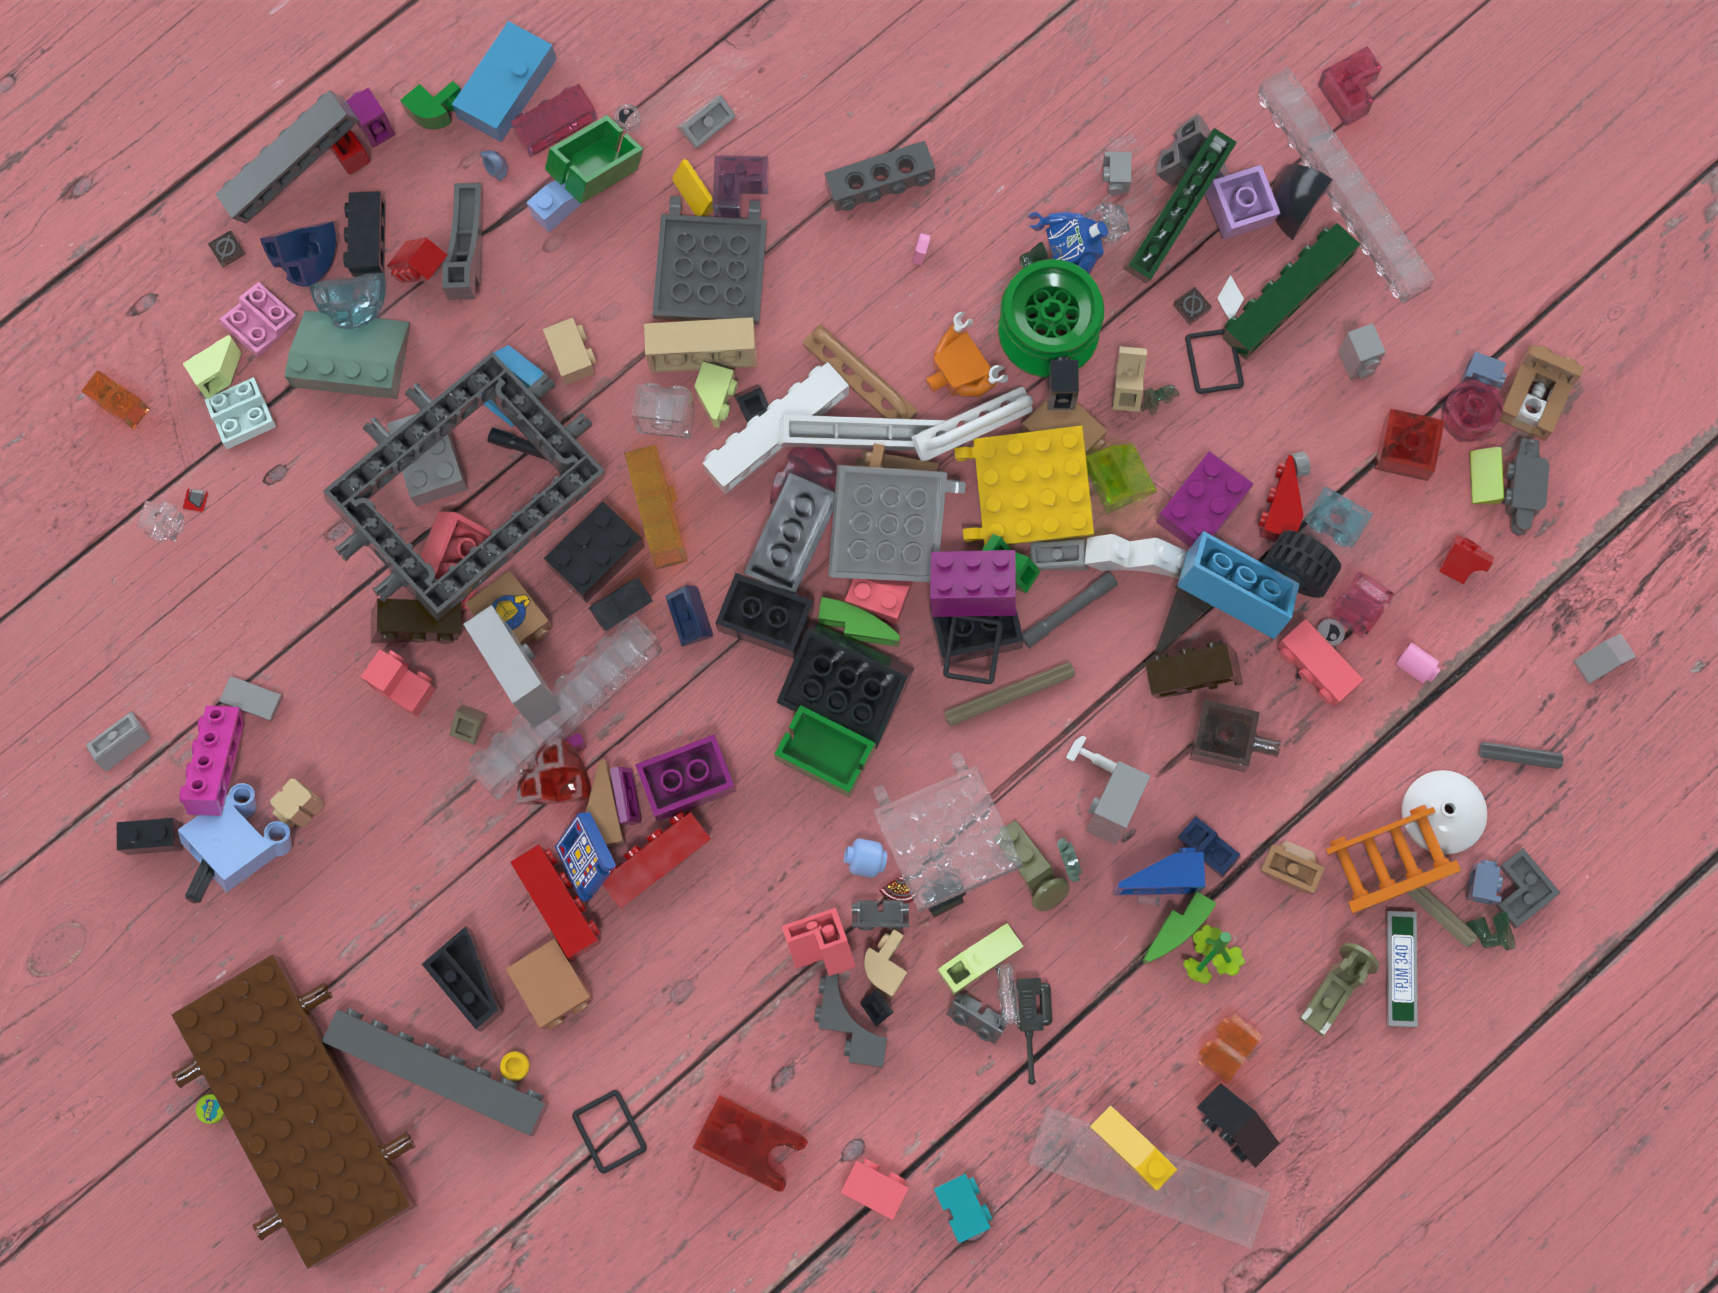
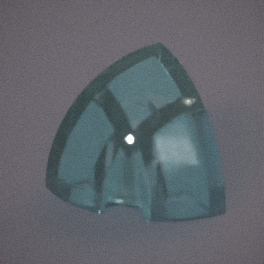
[309,273,386,330]

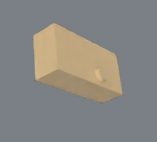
[644,317,757,373]

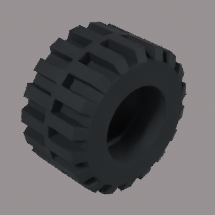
[1264,530,1342,598]

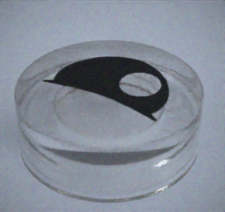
[614,104,641,132]

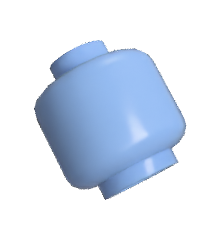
[844,838,887,878]

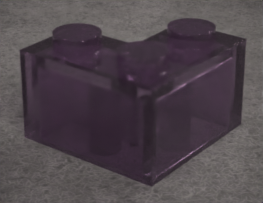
[712,155,770,218]

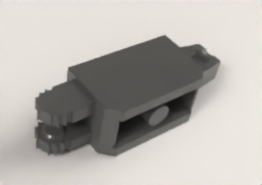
[1502,438,1550,536]

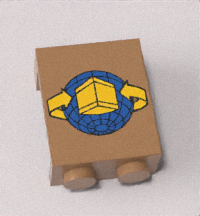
[465,570,552,646]

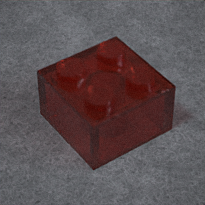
[1374,408,1445,481]

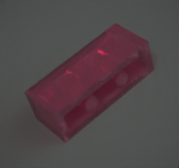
[511,83,598,158]

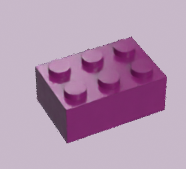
[1156,451,1253,548]
[930,550,1016,617]
[635,734,736,822]

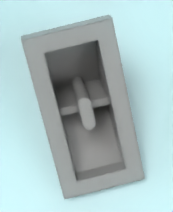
[1573,634,1636,685]

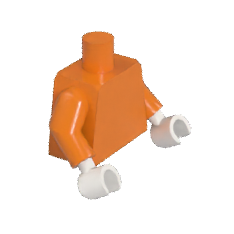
[925,312,1008,397]

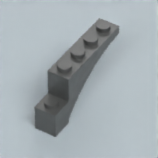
[442,183,482,300]

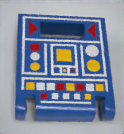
[555,812,616,901]

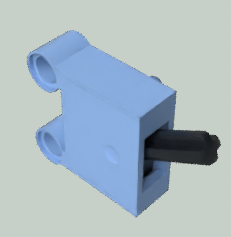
[178,783,292,904]

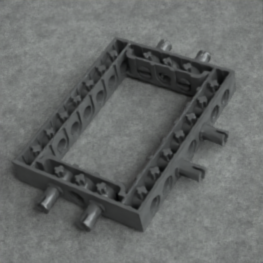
[323,351,605,621]

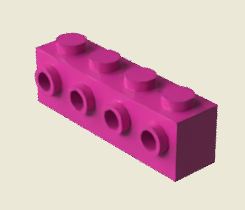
[179,705,245,816]

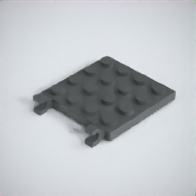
[652,196,767,325]

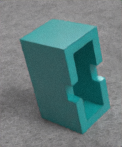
[934,1173,993,1243]

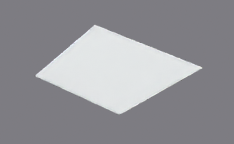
[1217,275,1244,319]

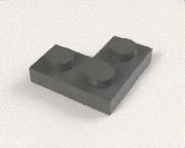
[1496,848,1560,929]

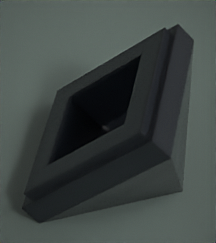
[860,989,894,1027]

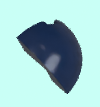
[260,221,336,287]

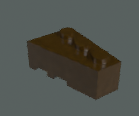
[371,598,461,644]
[1145,641,1243,699]

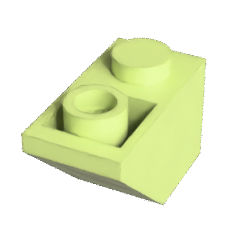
[183,335,242,399]
[695,362,738,428]

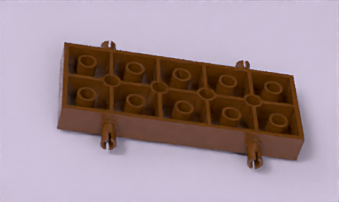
[171,954,417,1269]

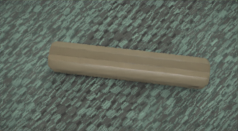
[1407,887,1478,948]

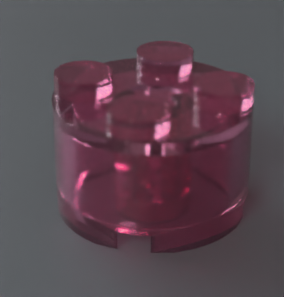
[1441,379,1504,442]
[1331,572,1394,638]

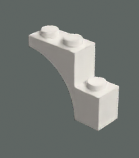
[1085,534,1188,579]

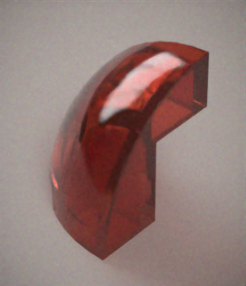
[517,738,592,805]

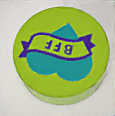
[196,1094,225,1124]

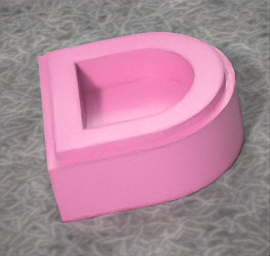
[912,233,930,266]

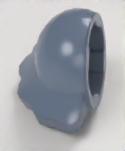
[480,150,508,181]

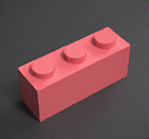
[1277,619,1364,707]

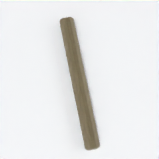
[944,662,1075,726]

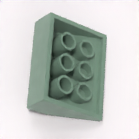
[284,310,411,399]

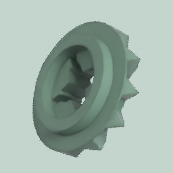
[1057,837,1082,882]

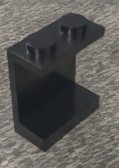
[588,578,653,631]

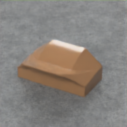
[1260,840,1325,895]

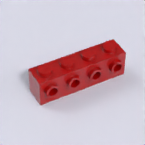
[602,810,711,909]
[510,844,601,961]

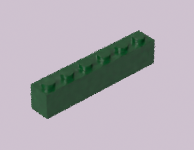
[1124,128,1237,283]
[1222,223,1360,360]

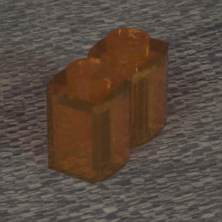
[1199,1014,1263,1083]

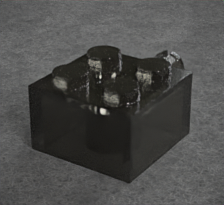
[1189,700,1281,772]

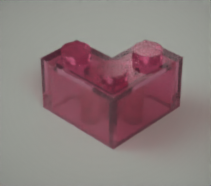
[1318,46,1382,126]

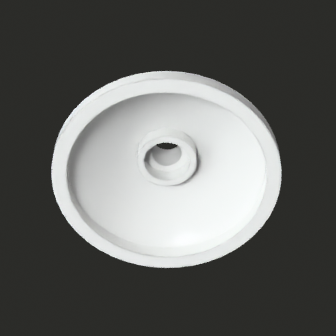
[1401,770,1487,855]

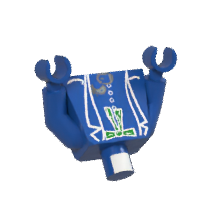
[1028,212,1108,274]

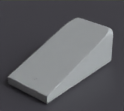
[1031,539,1089,571]

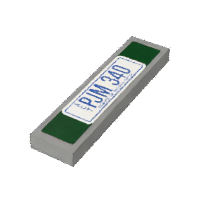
[1386,911,1418,1028]

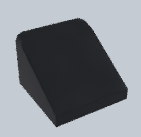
[734,384,769,422]

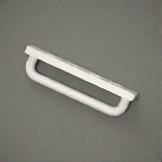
[912,387,1033,461]

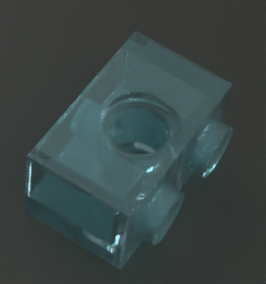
[1304,486,1373,548]

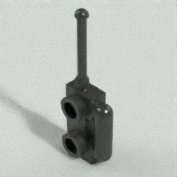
[1016,978,1053,1085]

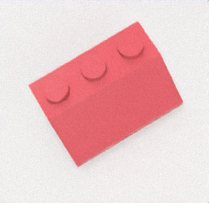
[420,511,491,610]

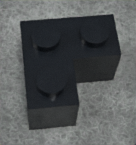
[1196,1083,1280,1168]

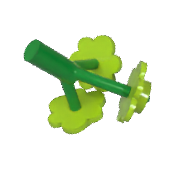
[1183,924,1245,985]

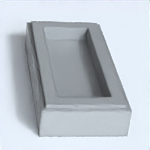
[219,676,283,722]

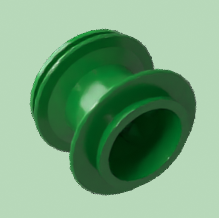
[998,259,1105,378]

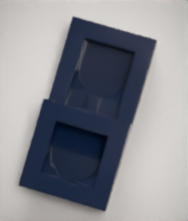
[1178,817,1241,878]

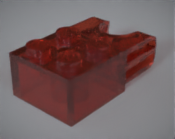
[693,1093,808,1192]

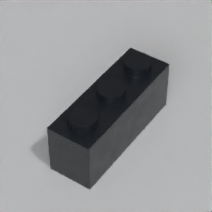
[343,191,386,277]

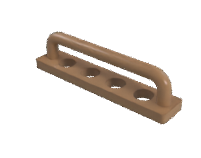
[803,325,917,419]

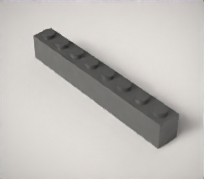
[322,1008,549,1136]

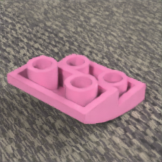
[220,282,296,358]

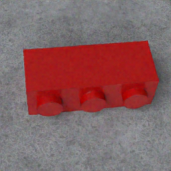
[387,237,447,283]

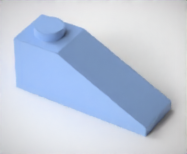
[527,180,581,232]

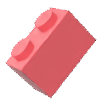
[841,1158,908,1220]

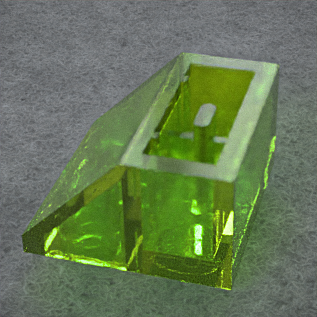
[1086,443,1157,514]

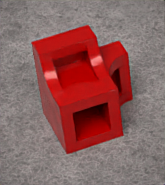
[1439,534,1494,584]

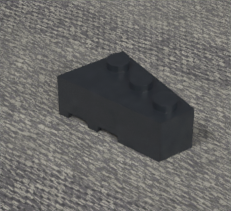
[422,926,503,1032]

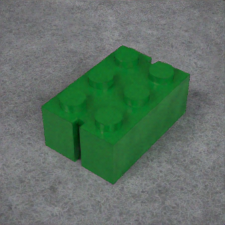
[545,115,643,204]
[774,705,876,798]

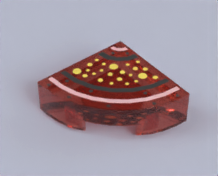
[879,875,918,903]

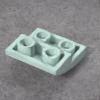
[204,377,276,449]

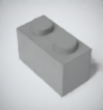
[1338,323,1386,380]

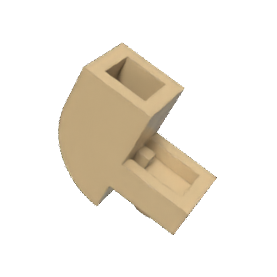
[1113,346,1147,412]
[864,930,908,999]

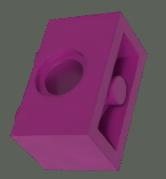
[346,87,395,148]

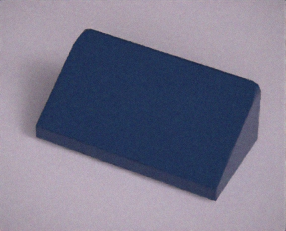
[665,585,713,647]

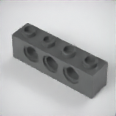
[825,141,935,212]

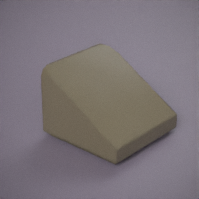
[449,705,487,745]

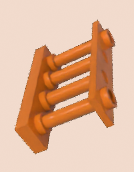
[1326,805,1461,914]

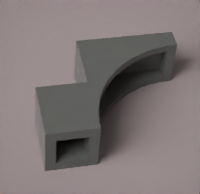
[814,973,887,1068]

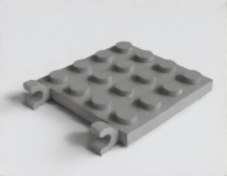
[828,465,966,582]

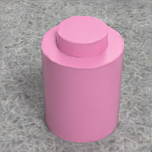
[1395,642,1441,684]

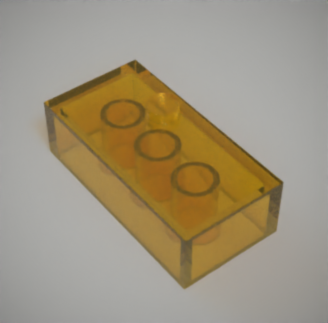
[624,444,688,570]

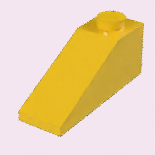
[1090,1106,1178,1191]

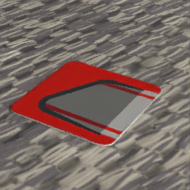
[183,488,208,512]

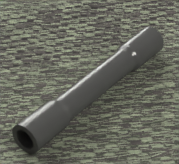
[1022,572,1118,649]

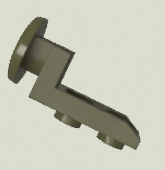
[992,820,1070,911]
[1299,943,1379,1036]

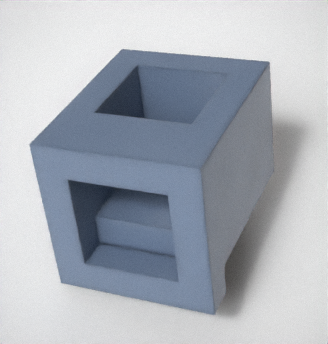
[1460,351,1507,391]
[1466,860,1503,906]

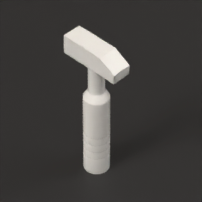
[1066,736,1117,773]

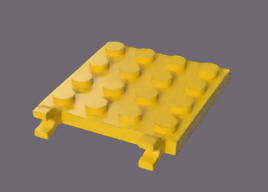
[954,425,1094,546]

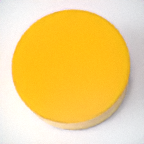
[500,1052,530,1081]

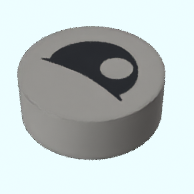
[1316,619,1345,648]

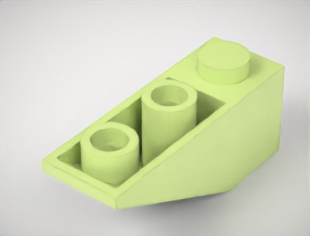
[938,924,1024,995]

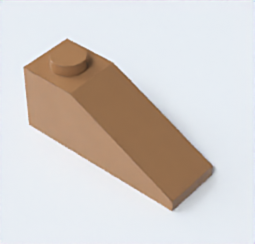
[586,759,626,849]

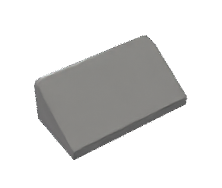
[677,95,736,149]
[86,712,150,771]

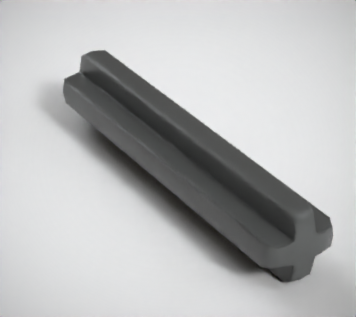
[1478,742,1564,769]

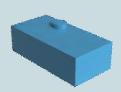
[452,21,557,142]
[1177,531,1299,639]

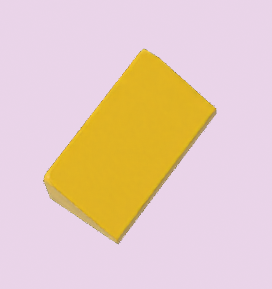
[672,159,715,217]

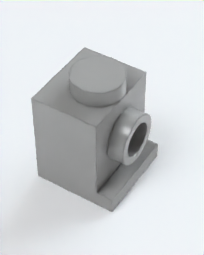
[1103,152,1131,195]

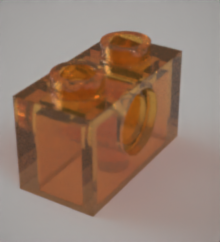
[81,370,150,430]

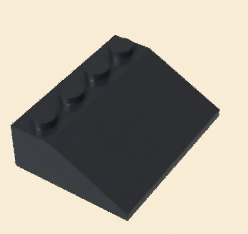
[776,623,914,749]

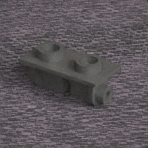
[852,900,909,930]
[946,993,1008,1044]

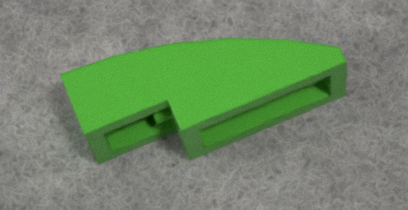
[818,597,900,647]
[1142,892,1217,965]

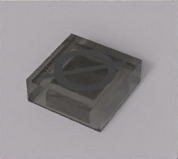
[208,230,246,268]
[1173,287,1212,325]

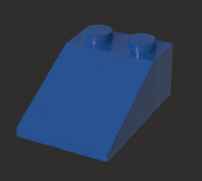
[1113,848,1205,895]

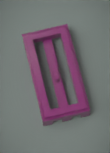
[610,766,641,825]

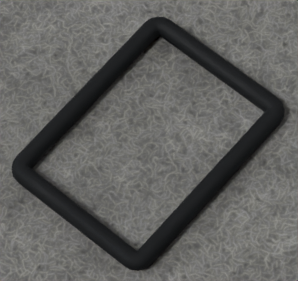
[1185,329,1244,394]
[943,616,1003,684]
[572,1090,647,1174]

